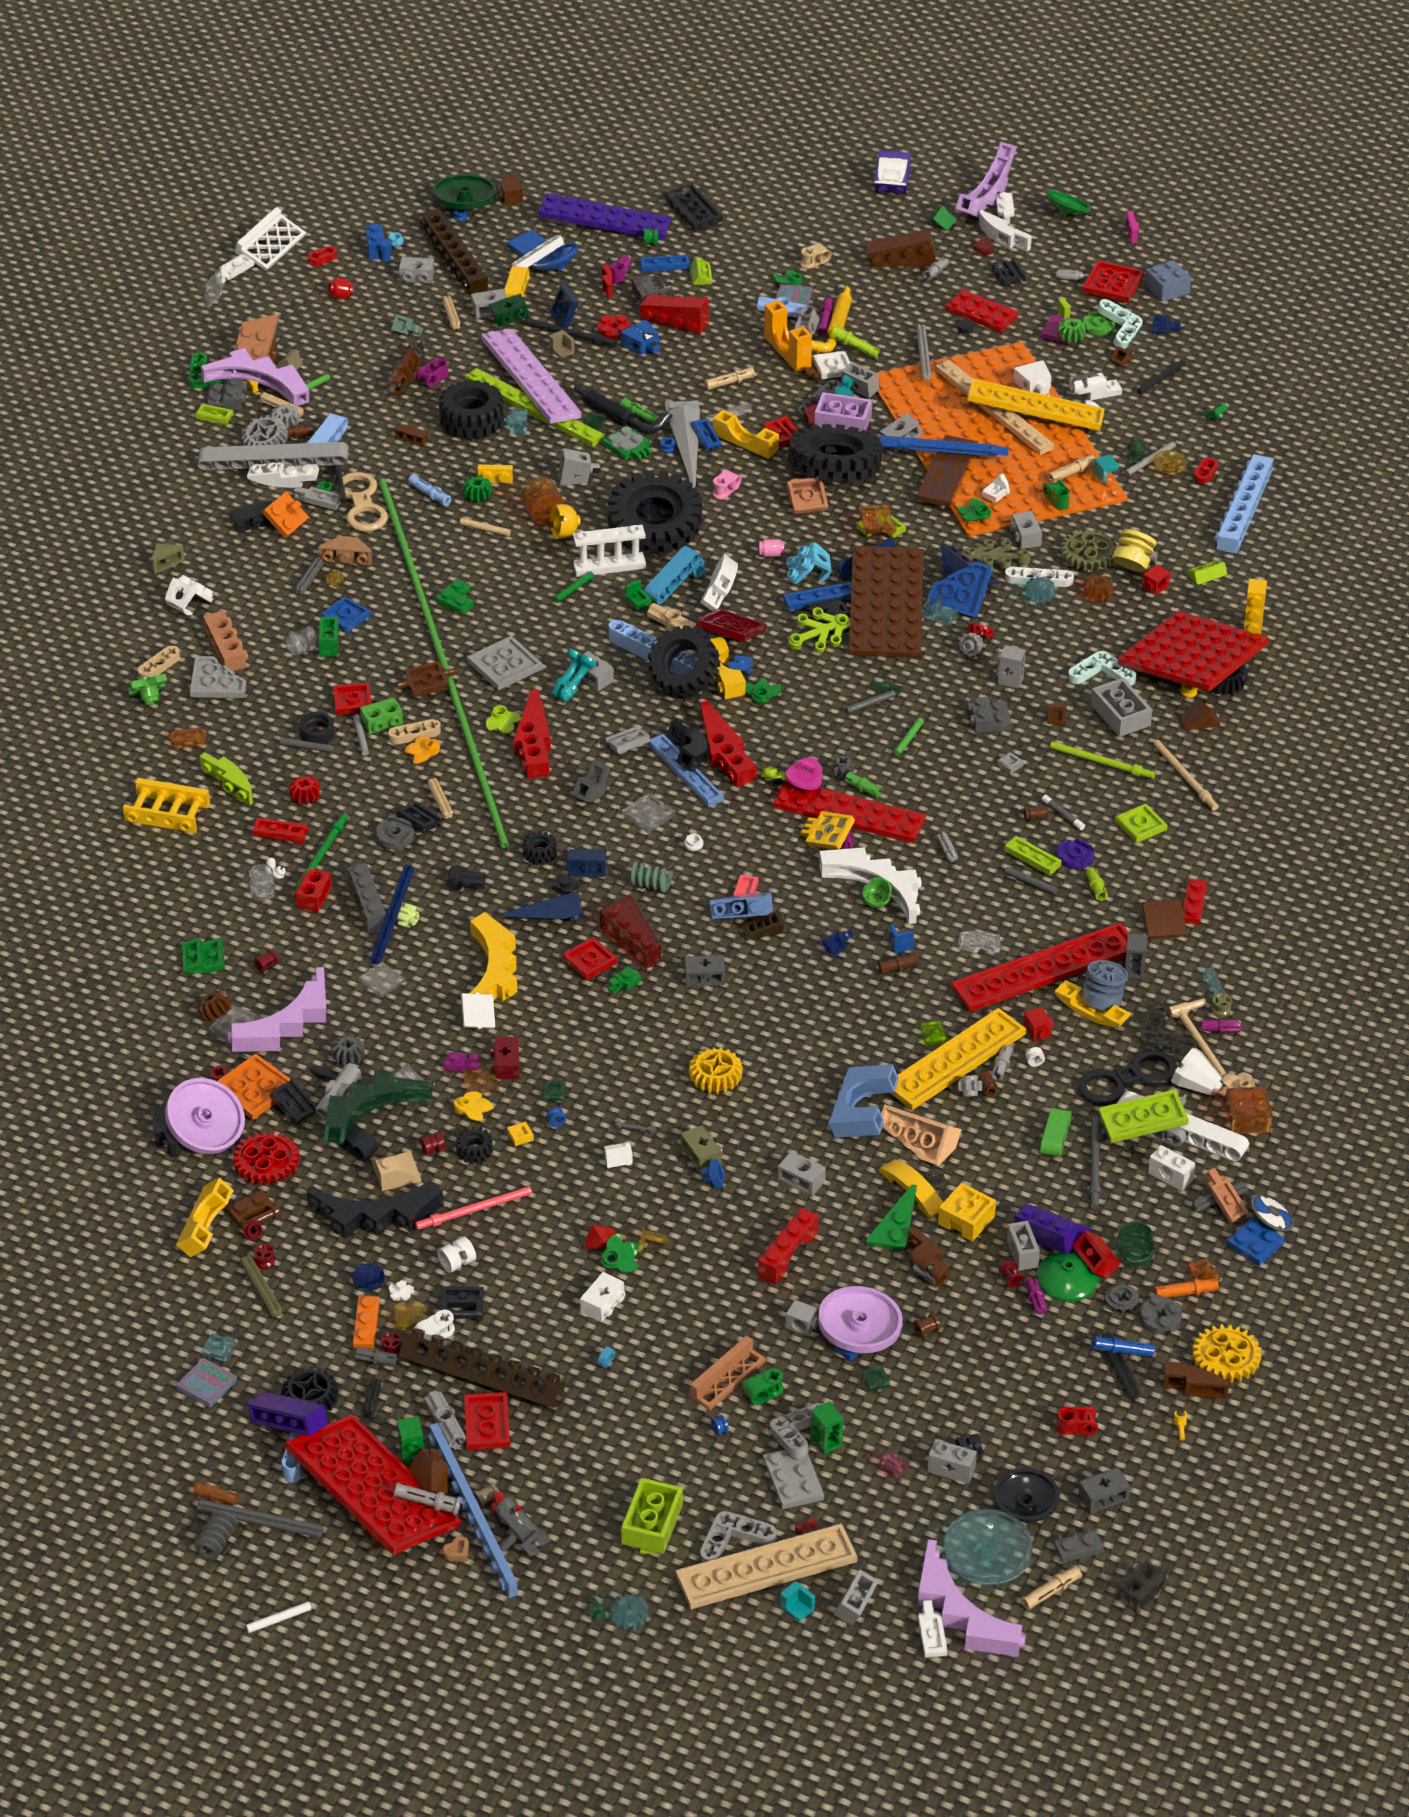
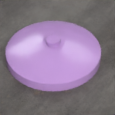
[165,1078,245,1154]
[818,1286,903,1353]

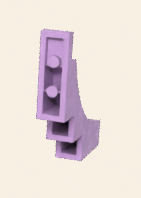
[228,967,326,1052]
[918,1539,1026,1657]

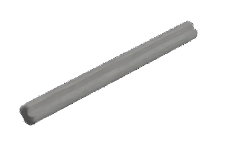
[916,324,931,381]

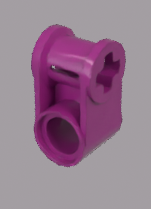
[416,358,449,387]

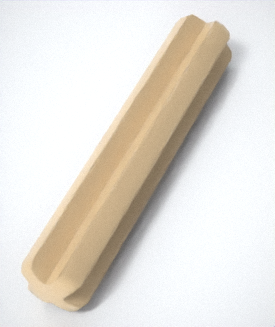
[442,296,460,330]
[260,392,304,417]
[428,778,453,819]

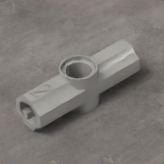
[315,1063,361,1120]
[424,1390,466,1449]

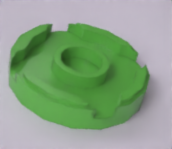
[1083,311,1115,336]

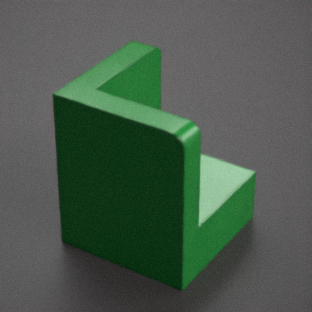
[929,206,957,230]

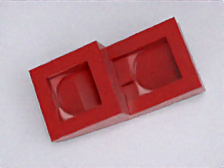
[602,264,613,298]

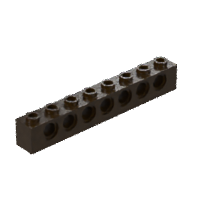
[420,208,488,295]
[399,1328,567,1408]

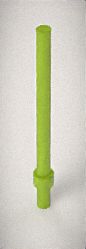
[1050,741,1156,779]

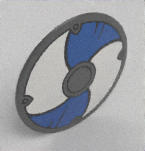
[1251,1195,1293,1232]

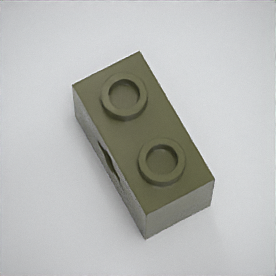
[681,1125,723,1173]

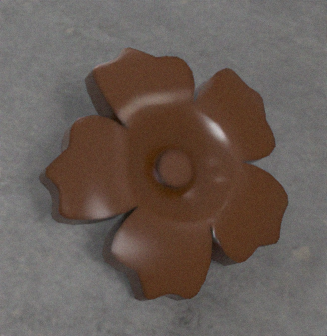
[802,366,820,379]

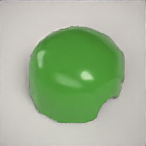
[862,878,892,908]

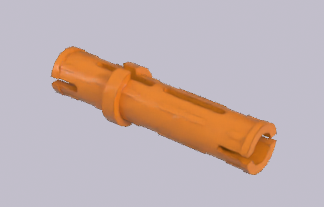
[1154,1277,1219,1298]

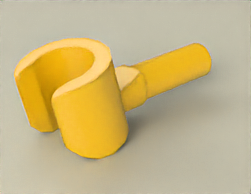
[1174,1411,1187,1441]

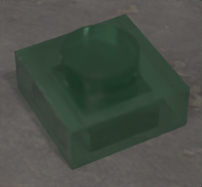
[586,413,606,429]
[544,1080,566,1101]
[862,1366,890,1392]

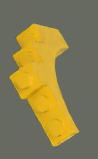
[468,912,517,1001]

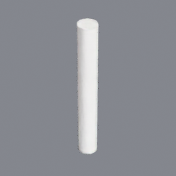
[246,1601,312,1633]

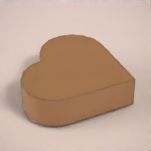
[443,1536,469,1562]

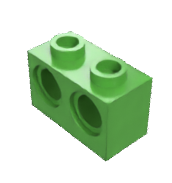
[360,697,403,734]

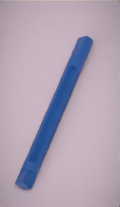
[880,435,1009,457]

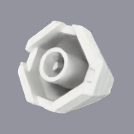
[1171,1048,1223,1095]

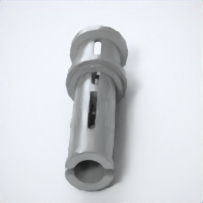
[394,1483,462,1516]

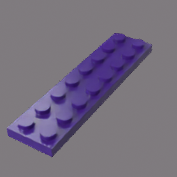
[539,193,671,241]

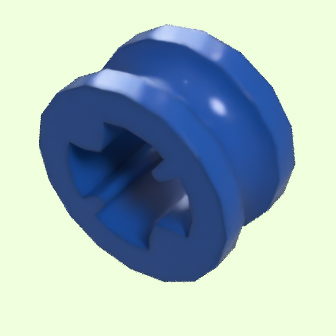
[453,209,468,221]
[660,437,675,453]
[546,1107,566,1127]
[711,1415,729,1437]

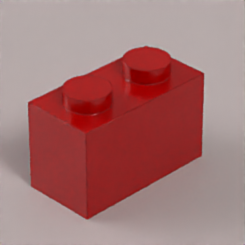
[1072,1231,1121,1278]

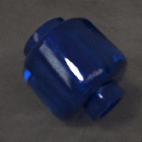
[352,1263,385,1291]

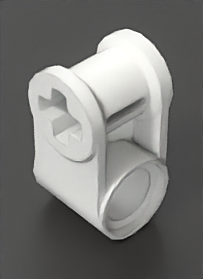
[415,1310,455,1348]

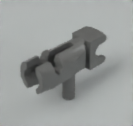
[495,1496,551,1556]

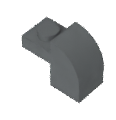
[572,760,611,802]

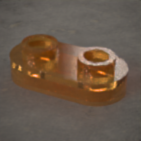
[170,728,207,748]

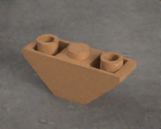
[319,536,372,566]

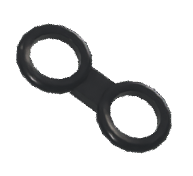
[1078,1050,1178,1105]

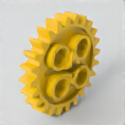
[1192,1324,1262,1383]

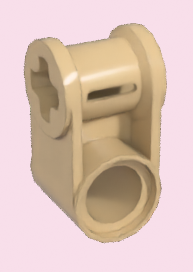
[800,243,832,269]

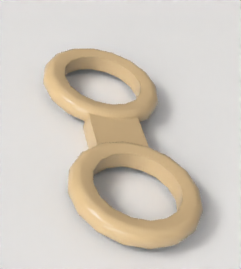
[336,472,388,532]

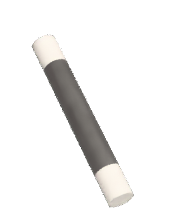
[1042,795,1085,830]

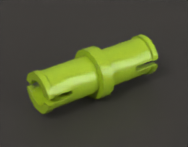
[1086,868,1108,901]

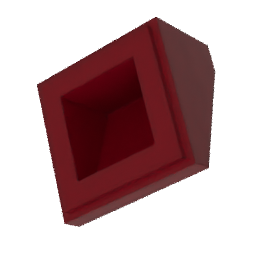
[802,404,816,428]

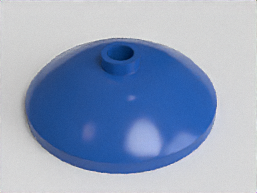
[532,243,578,271]

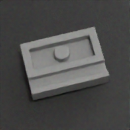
[605,726,650,754]

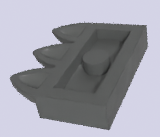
[1053,1527,1104,1563]

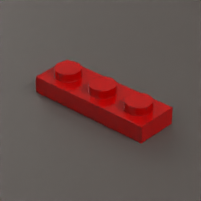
[1183,878,1207,925]

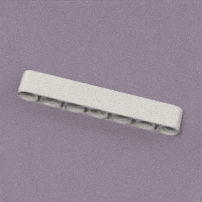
[1117,1091,1249,1161]

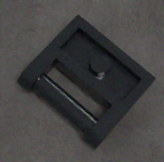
[440,1287,484,1321]

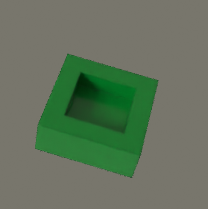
[1204,403,1228,420]

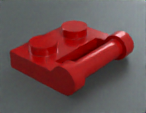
[763,416,799,447]

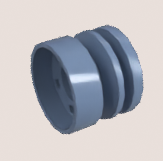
[1081,960,1128,1010]

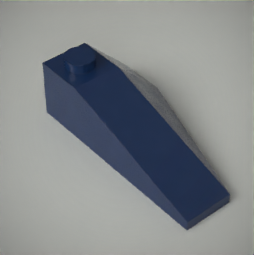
[503,891,584,921]

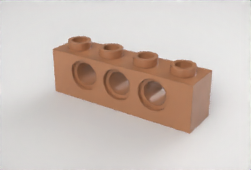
[203,611,248,671]

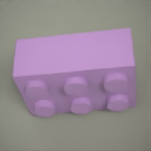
[815,392,872,432]

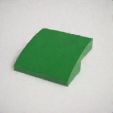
[182,937,225,974]

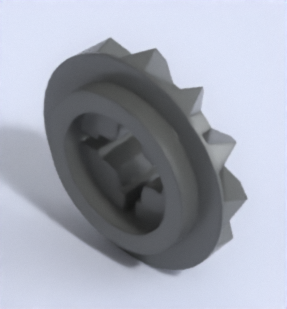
[1105,1284,1139,1313]

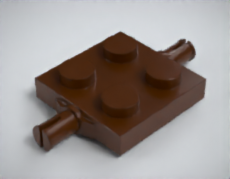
[396,661,458,698]

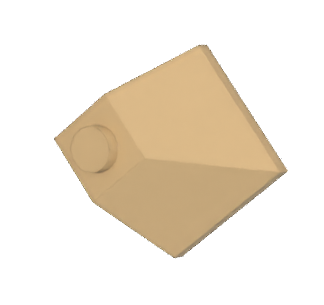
[371,1151,421,1191]

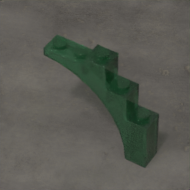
[323,1070,434,1144]

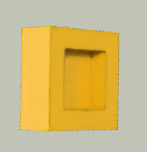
[507,1122,534,1146]

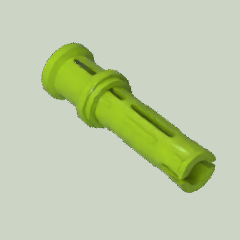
[830,325,880,359]

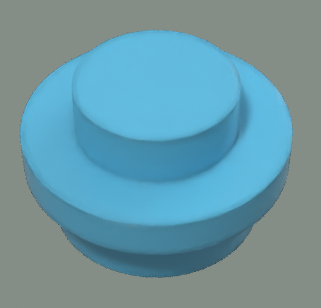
[388,232,404,247]

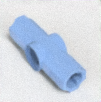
[757,296,806,318]

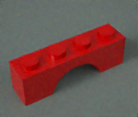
[758,1208,819,1285]

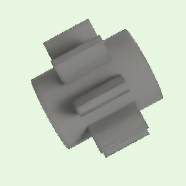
[958,1076,982,1097]

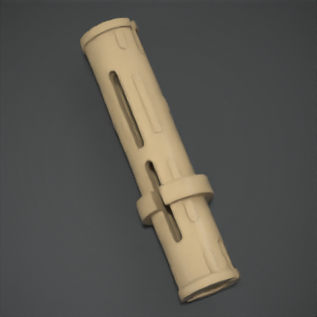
[704,367,755,390]
[1048,454,1095,483]
[1021,1565,1082,1610]

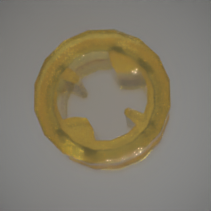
[326,569,344,587]

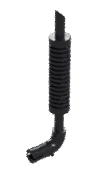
[574,384,673,434]

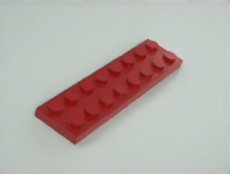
[772,780,926,844]

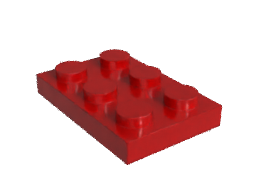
[464,1392,510,1450]

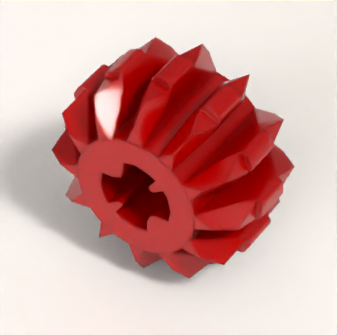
[289,775,320,805]

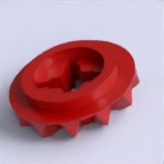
[966,623,995,638]

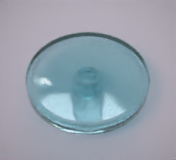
[944,1509,1033,1585]

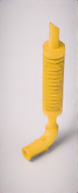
[812,286,852,354]

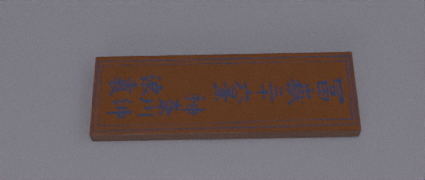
[916,435,978,507]

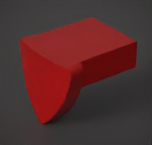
[585,1224,616,1250]

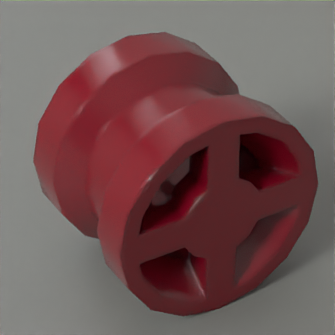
[254,1243,275,1270]
[381,1331,402,1357]

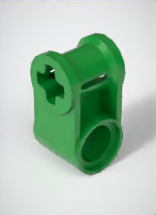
[1043,479,1070,510]
[742,1368,784,1405]

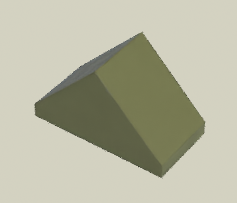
[151,543,185,574]

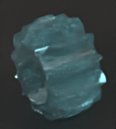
[1025,576,1055,604]
[611,1592,648,1631]

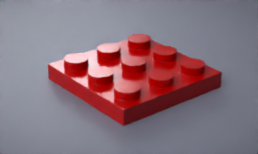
[1082,260,1144,303]

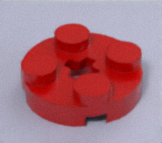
[598,315,631,341]

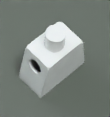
[1014,360,1051,395]

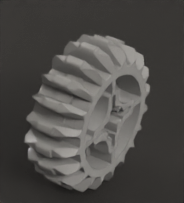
[242,415,288,446]

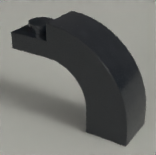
[666,720,707,772]
[153,1099,180,1158]

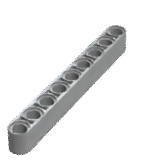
[197,442,349,470]

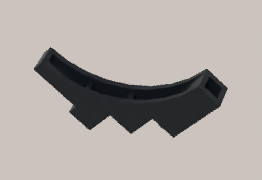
[307,1181,444,1239]

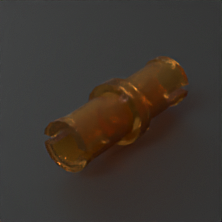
[193,1480,239,1507]

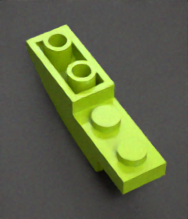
[200,753,253,805]

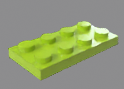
[1099,1089,1189,1143]

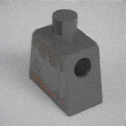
[632,275,672,305]

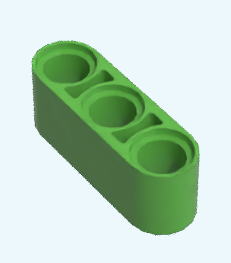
[1040,1108,1072,1157]

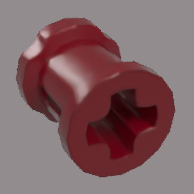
[253,949,279,973]
[999,1260,1025,1288]

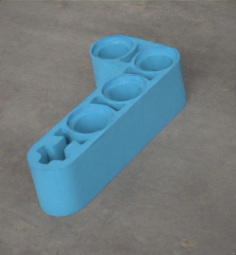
[644,546,705,605]

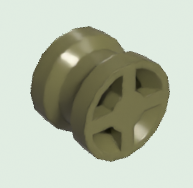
[1211,993,1232,1018]

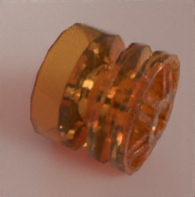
[522,477,565,524]

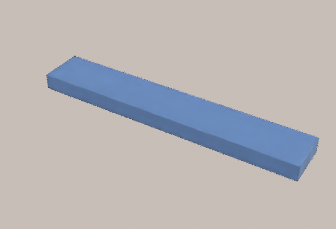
[648,734,724,807]

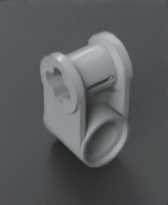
[795,305,820,335]

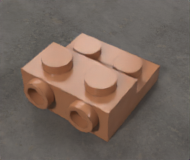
[786,477,828,514]

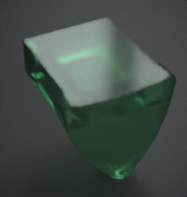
[1125,437,1146,464]

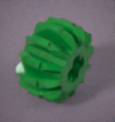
[463,475,492,502]

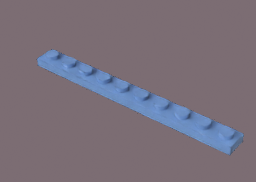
[427,1423,517,1598]

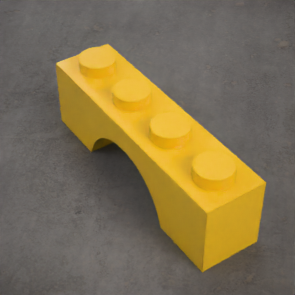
[713,410,779,459]
[710,637,746,699]
[176,1178,234,1257]

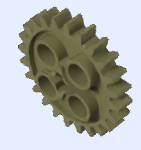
[1061,529,1117,571]

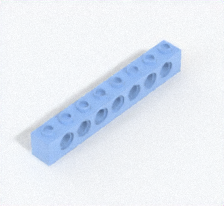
[1215,454,1273,554]

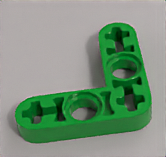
[188,352,227,389]

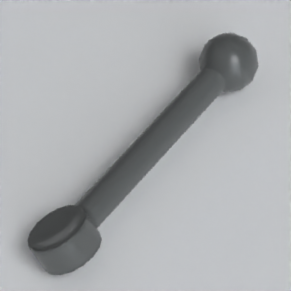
[614,1121,656,1134]

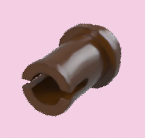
[1023,806,1048,821]
[978,1072,998,1096]

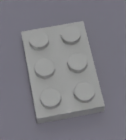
[763,1450,824,1510]

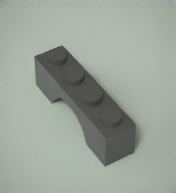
[348,864,387,935]

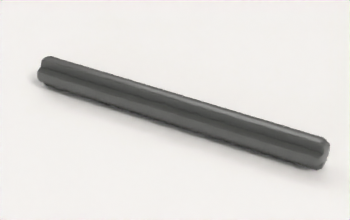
[197,1500,324,1538]

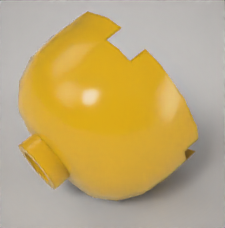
[550,504,580,539]

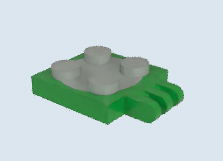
[602,425,652,461]

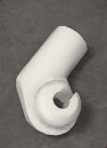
[266,858,286,879]

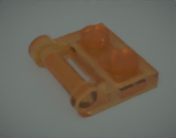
[859,504,897,534]

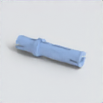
[408,474,451,506]

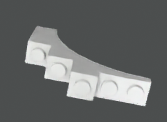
[819,847,921,924]

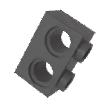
[1125,934,1147,979]

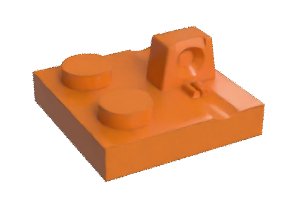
[262,492,309,538]

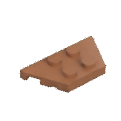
[234,314,279,360]

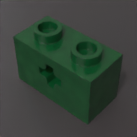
[490,293,529,328]

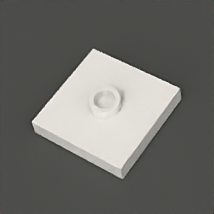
[812,351,850,379]

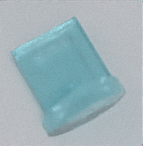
[203,1334,236,1361]

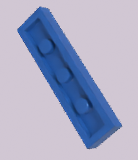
[783,582,852,611]

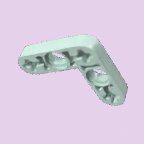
[1097,299,1143,349]
[1068,651,1136,685]

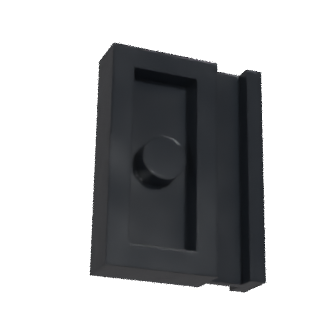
[992,258,1026,286]
[807,597,850,624]
[396,802,443,833]
[269,1079,317,1125]

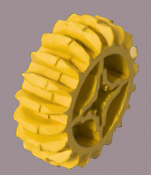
[689,1047,743,1094]

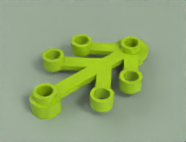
[788,607,850,653]

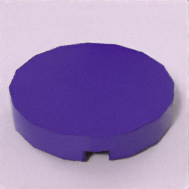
[1057,839,1094,869]

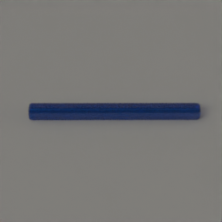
[370,865,414,965]

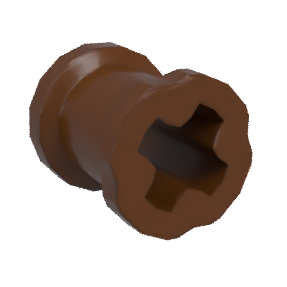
[913,1313,941,1338]

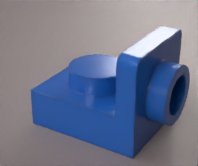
[729,655,753,676]

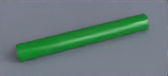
[553,571,594,603]

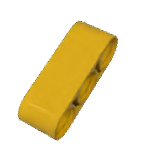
[504,266,529,298]

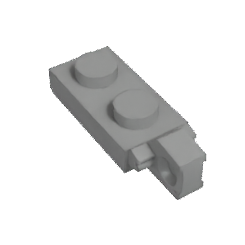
[294,486,341,510]

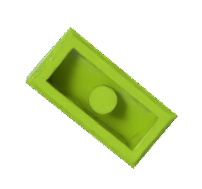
[690,257,712,285]
[1186,561,1227,584]

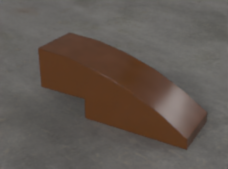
[1163,1361,1229,1399]

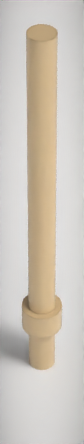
[1153,740,1219,810]

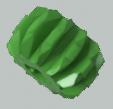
[1058,317,1086,344]

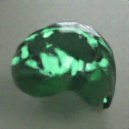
[1116,1221,1155,1268]

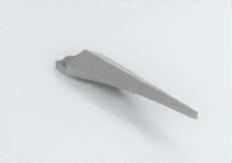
[665,400,700,488]

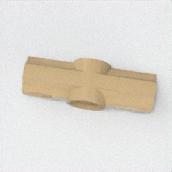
[647,603,699,631]

